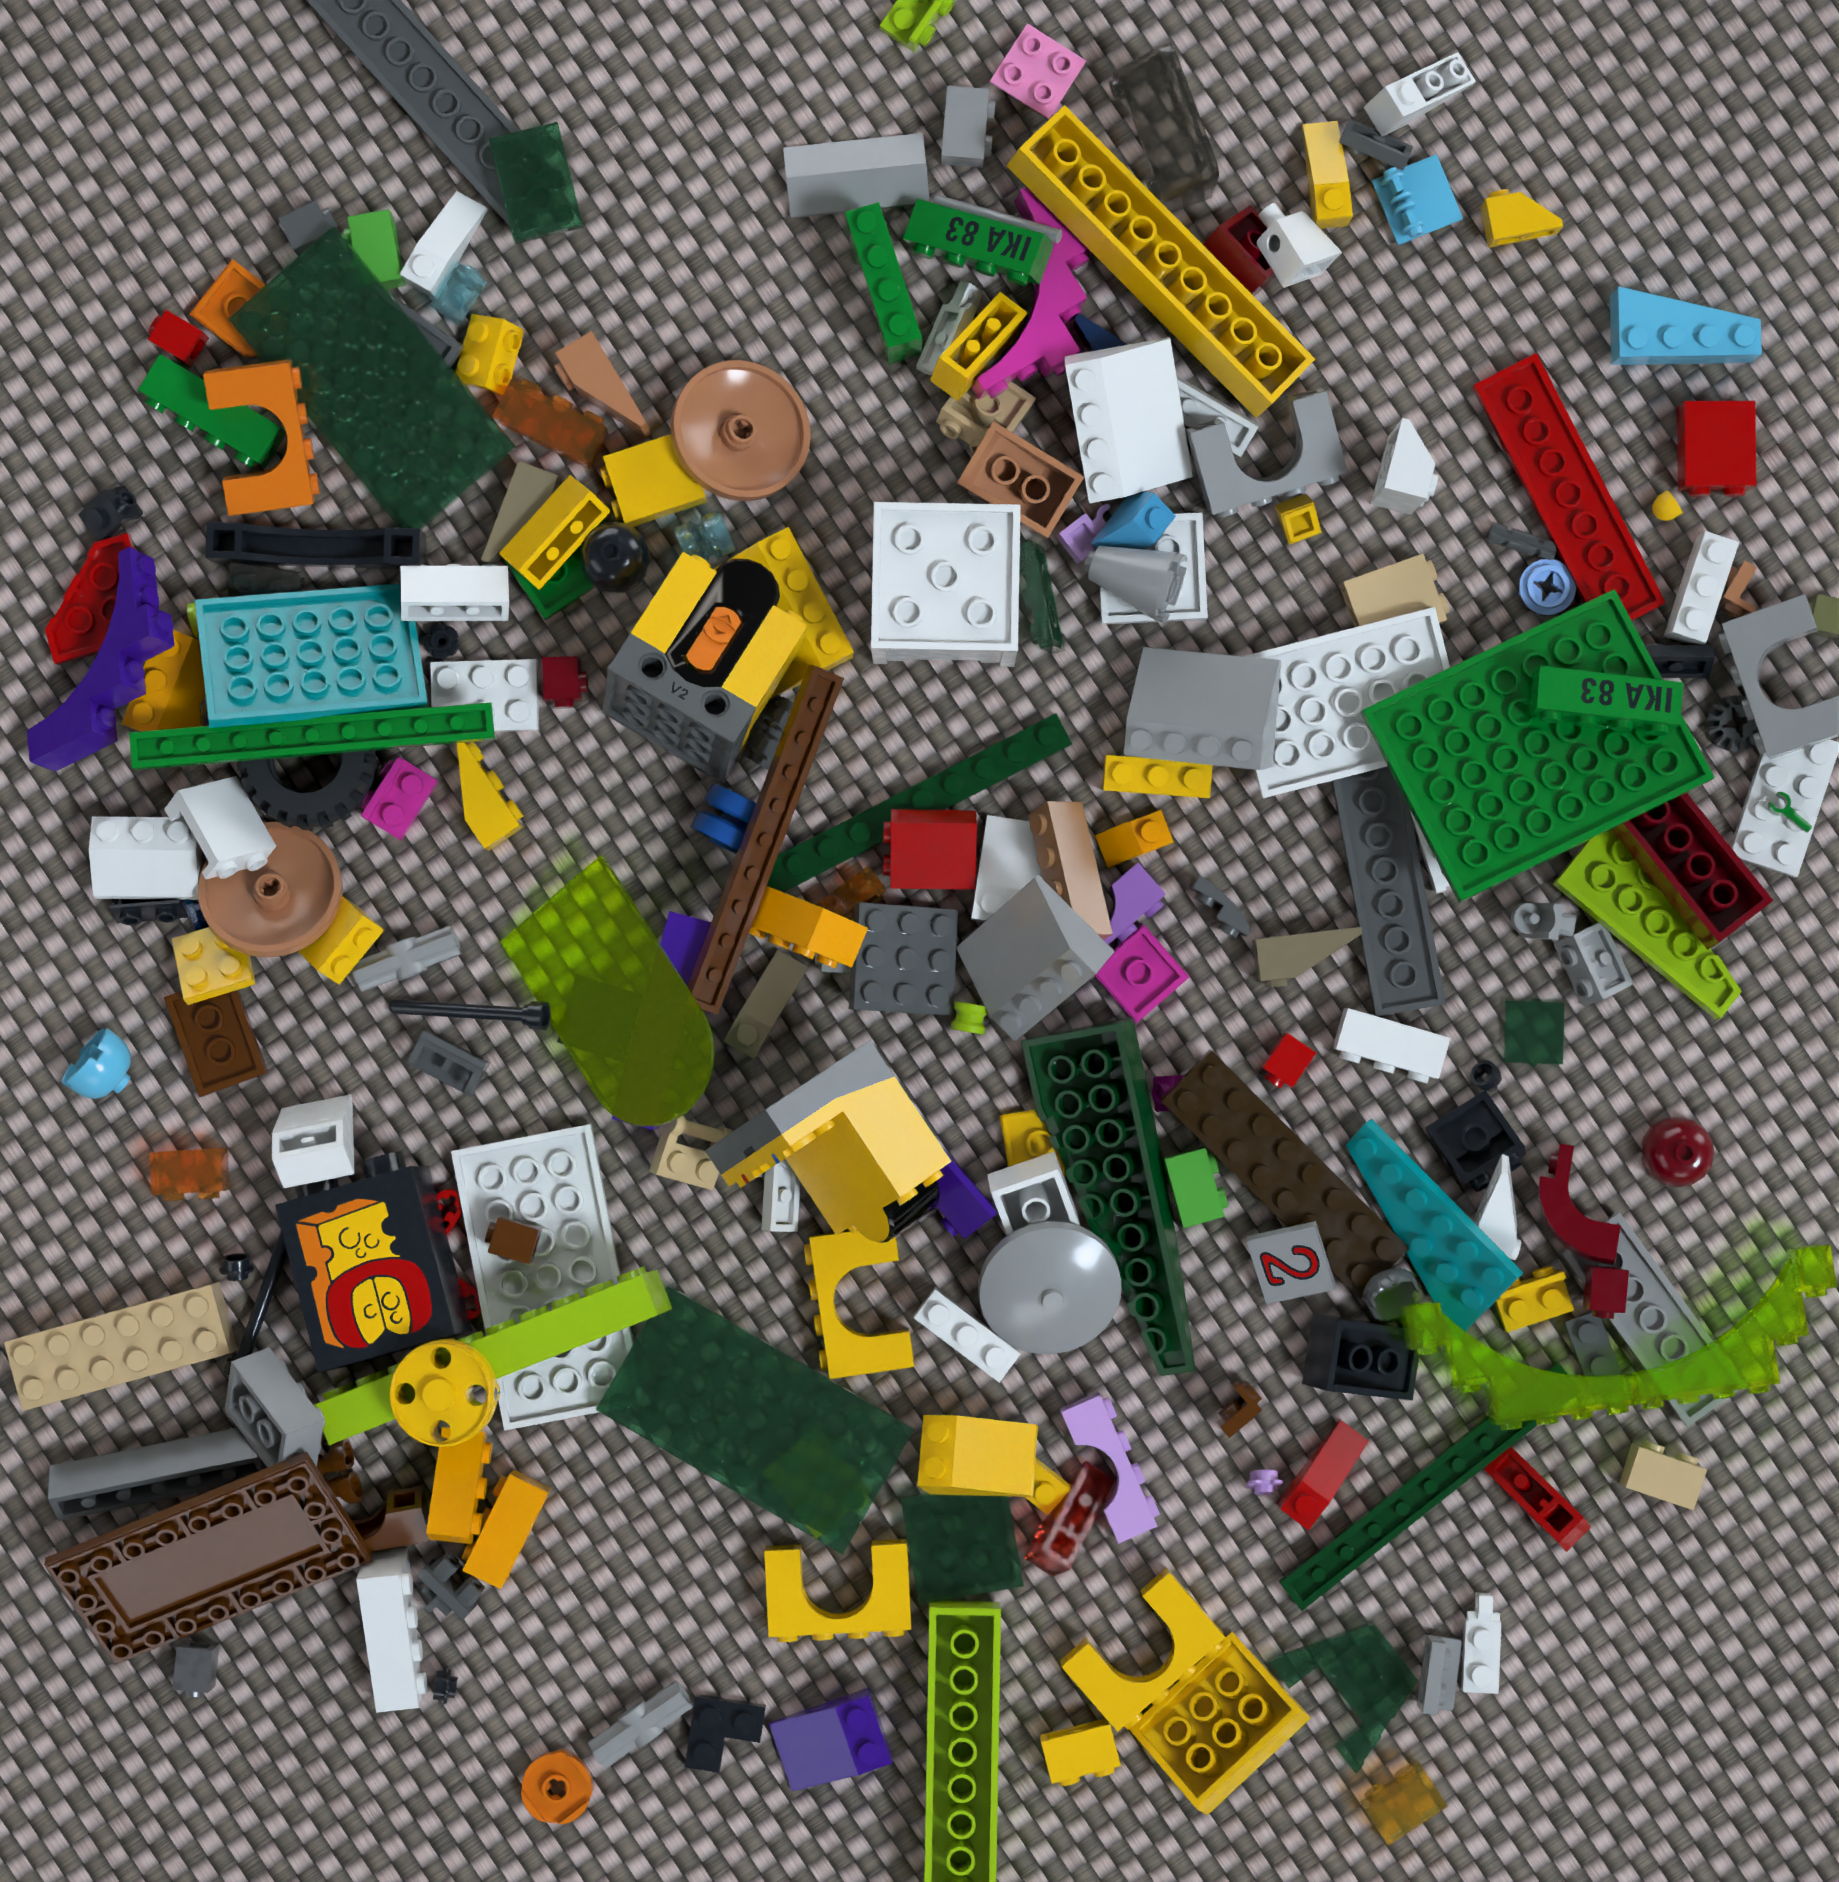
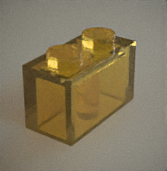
[1360,1763,1448,1845]

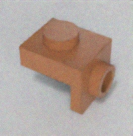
[1719,560,1757,619]

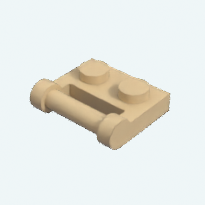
[649,1113,733,1190]

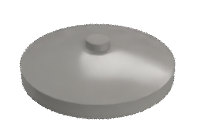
[978,1221,1122,1354]

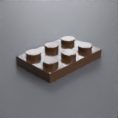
[164,990,268,1097]

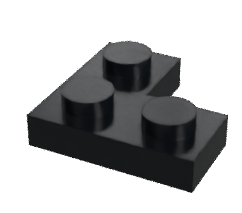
[684,1694,766,1773]

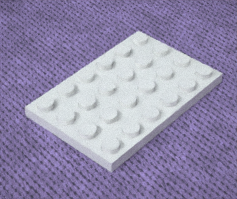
[1246,607,1450,799]

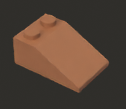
[554,331,652,438]
[957,421,1084,539]

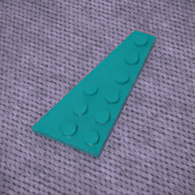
[1346,1119,1523,1340]

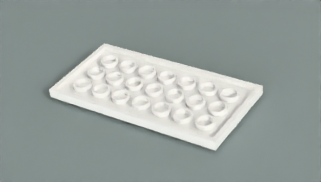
[451,1124,645,1431]

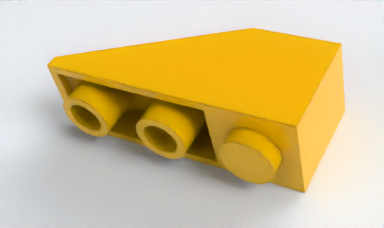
[457,742,524,851]

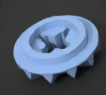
[1519,559,1576,615]

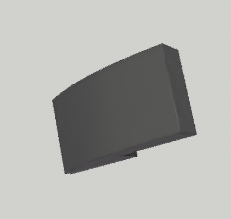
[1191,876,1251,939]

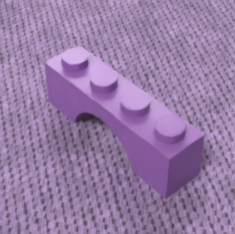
[1104,862,1166,944]

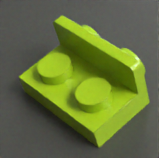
[880,0,956,53]

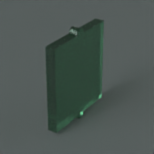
[1503,998,1565,1067]

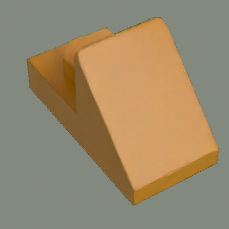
[1095,810,1174,869]

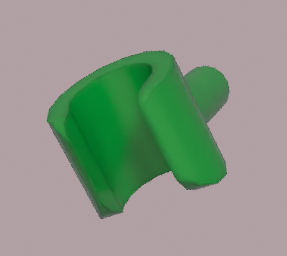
[1768,792,1812,833]

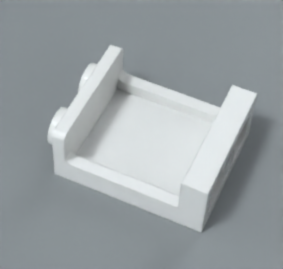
[164,776,276,879]

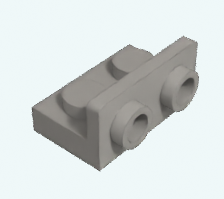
[1554,922,1634,1006]
[1417,1634,1462,1715]

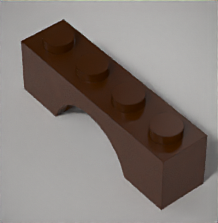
[351,1485,431,1551]

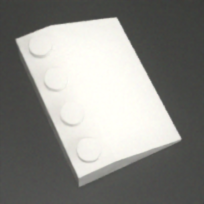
[1064,337,1193,503]

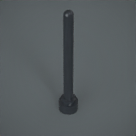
[388,1000,551,1030]
[223,1230,287,1375]

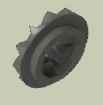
[1706,695,1759,752]

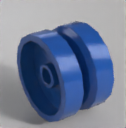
[690,783,756,855]

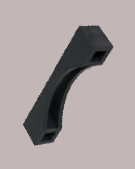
[206,522,426,569]

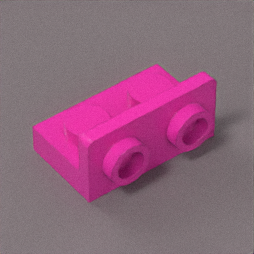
[361,756,439,841]

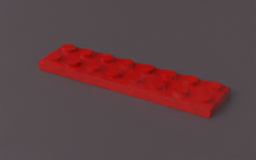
[1472,353,1666,621]

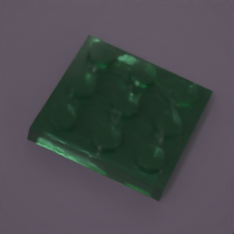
[900,1492,1024,1604]

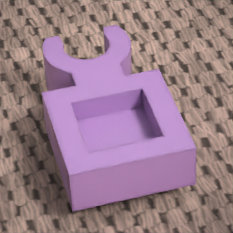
[1056,504,1110,564]

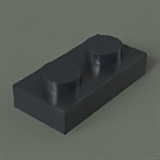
[1645,644,1715,678]

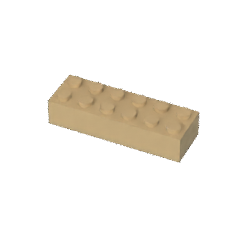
[4,1282,238,1411]

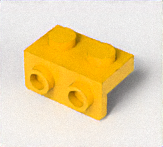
[453,314,524,396]

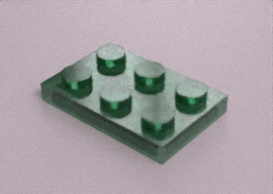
[489,122,584,244]
[1019,541,1065,653]

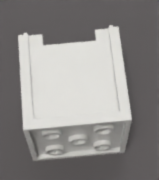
[871,502,1020,667]

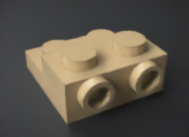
[936,367,1036,454]

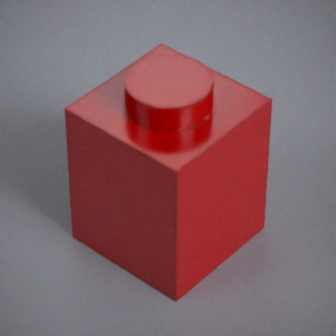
[148,310,209,368]
[1260,1033,1316,1090]

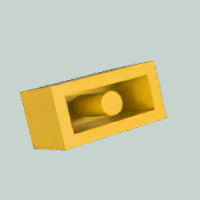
[298,896,384,985]
[1040,1718,1121,1786]

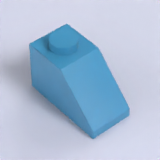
[1090,491,1176,550]

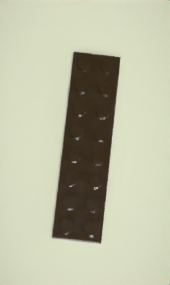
[1160,1049,1409,1299]

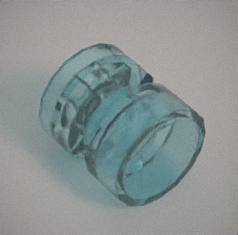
[673,509,737,563]

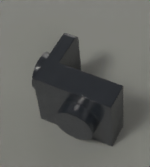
[78,486,143,542]

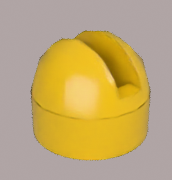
[1652,490,1683,521]

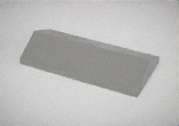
[783,133,930,218]

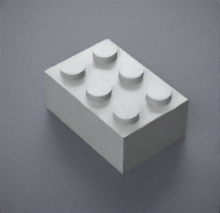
[225,1347,325,1468]

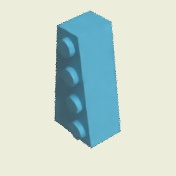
[1610,286,1762,365]

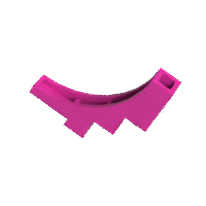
[971,187,1090,400]

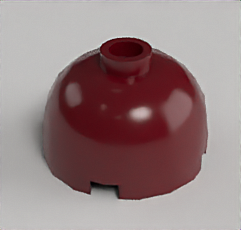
[1641,1117,1715,1188]

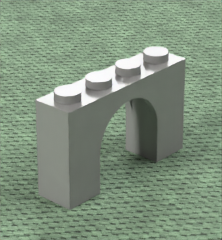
[1185,387,1348,517]
[1718,594,1839,760]

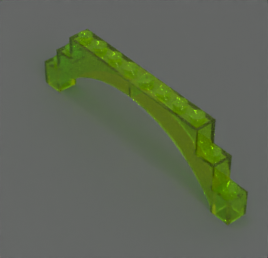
[1400,1244,1837,1430]

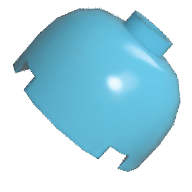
[61,1027,131,1099]

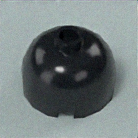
[579,522,650,593]

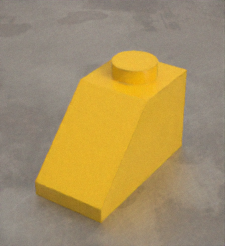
[1480,189,1563,248]

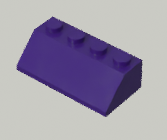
[917,1144,997,1239]

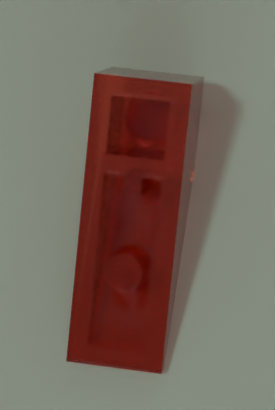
[1024,1461,1115,1577]

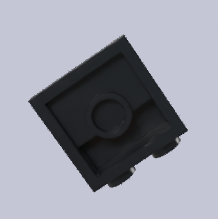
[1426,1091,1526,1192]

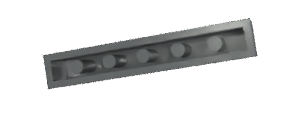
[48,1428,267,1521]

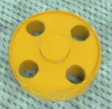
[390,1338,500,1447]

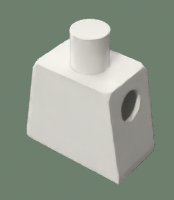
[1257,203,1342,288]

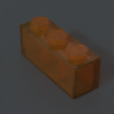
[492,379,609,470]

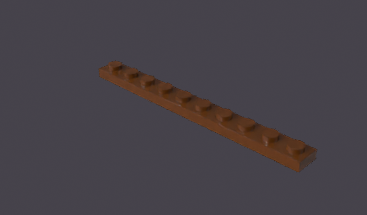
[682,664,844,1015]

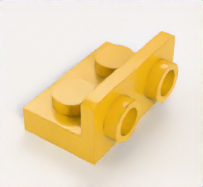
[1495,1266,1574,1333]

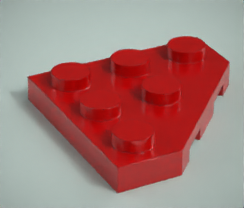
[45,533,135,665]

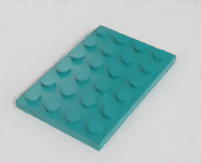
[195,584,427,728]

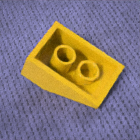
[917,1415,1038,1497]

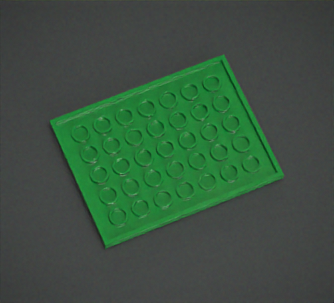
[1360,589,1715,903]

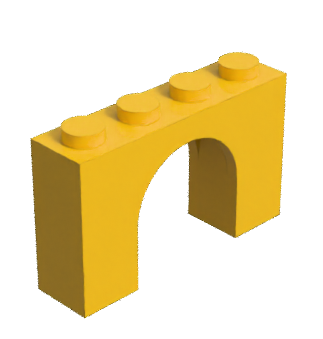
[804,1223,914,1379]
[764,1539,912,1642]
[1060,1567,1225,1732]

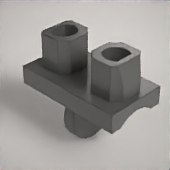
[417,1552,485,1620]

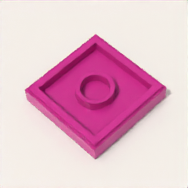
[1094,924,1190,1023]

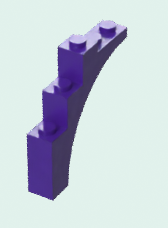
[27,547,175,772]

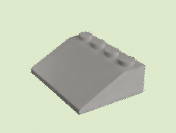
[1124,647,1281,770]
[956,875,1114,1041]

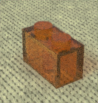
[149,1147,230,1201]

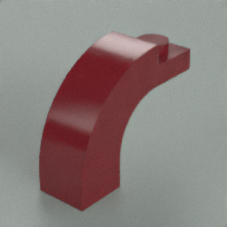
[1538,1144,1621,1265]

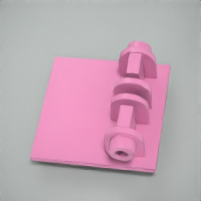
[990,23,1087,120]

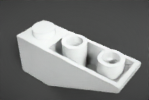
[1364,52,1476,137]

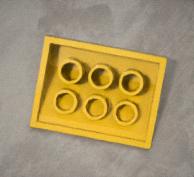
[710,527,854,700]
[1129,1632,1311,1815]

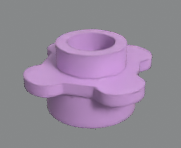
[1246,1470,1283,1495]

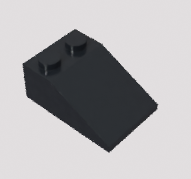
[1302,1314,1423,1401]

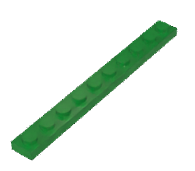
[129,702,495,770]

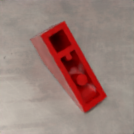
[1276,1419,1369,1531]
[1484,1447,1591,1552]

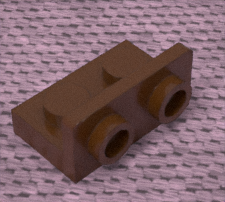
[1217,1379,1262,1438]

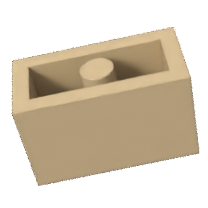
[1619,1440,1707,1510]

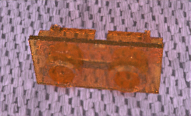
[816,866,887,920]

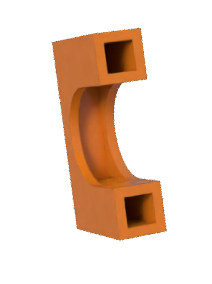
[203,359,320,516]

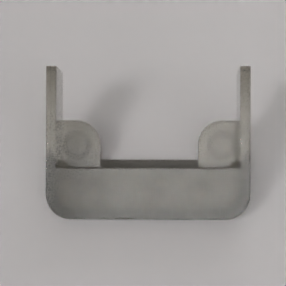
[1109,42,1219,213]

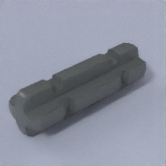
[1488,523,1557,560]

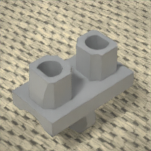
[1511,902,1576,940]

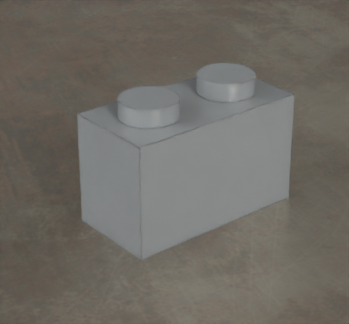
[941,86,995,168]

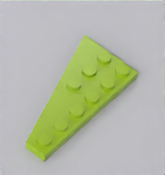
[1553,830,1742,1020]

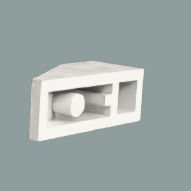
[400,191,488,300]
[1473,1154,1521,1260]

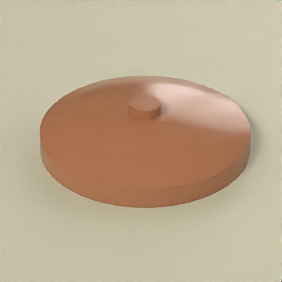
[670,360,811,501]
[198,822,343,957]

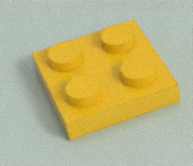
[172,927,256,1005]

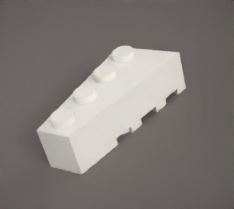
[356,1547,428,1713]

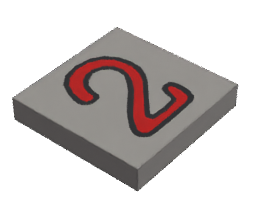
[1246,1221,1336,1304]

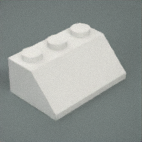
[1371,418,1438,515]
[89,817,205,900]

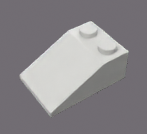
[971,815,1043,922]

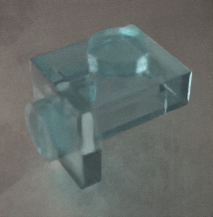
[429,263,487,325]

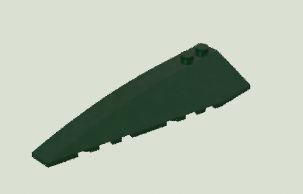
[1021,1017,1195,1376]

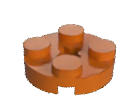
[521,1749,594,1825]

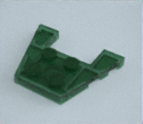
[1268,1621,1418,1773]

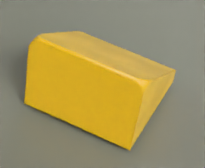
[1275,494,1322,545]

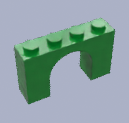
[845,202,922,365]

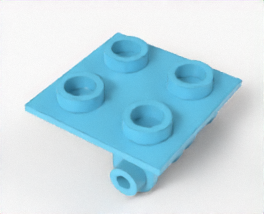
[1371,154,1463,245]

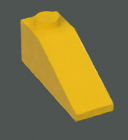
[1302,121,1353,229]

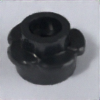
[425,624,460,659]
[219,1253,255,1281]
[433,1669,458,1705]

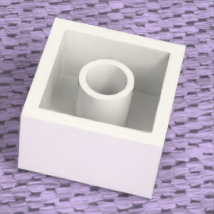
[987,1151,1080,1236]

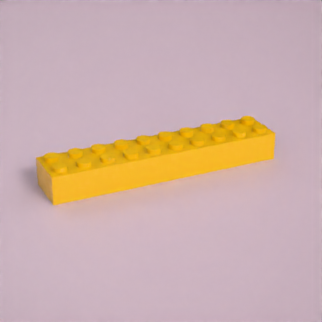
[1006,105,1315,418]

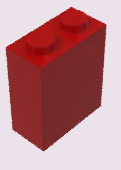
[1677,401,1756,497]
[883,809,977,890]

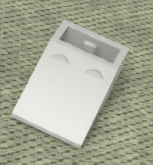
[272,1094,354,1188]

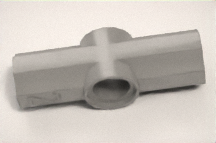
[352,926,462,992]
[588,1680,693,1768]

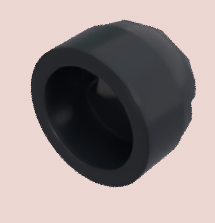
[1470,1060,1502,1092]

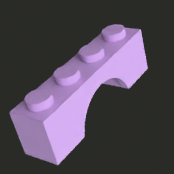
[1060,1391,1160,1544]

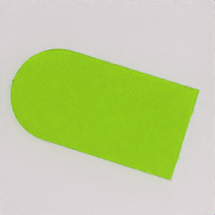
[500,855,714,1127]

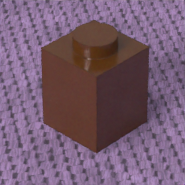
[485,1216,543,1264]

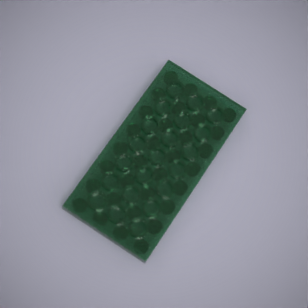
[228,226,517,530]
[596,1285,915,1555]

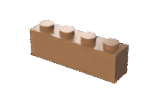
[1028,801,1113,940]

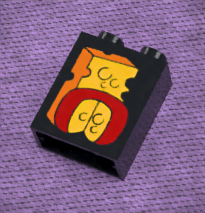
[275,1151,472,1372]

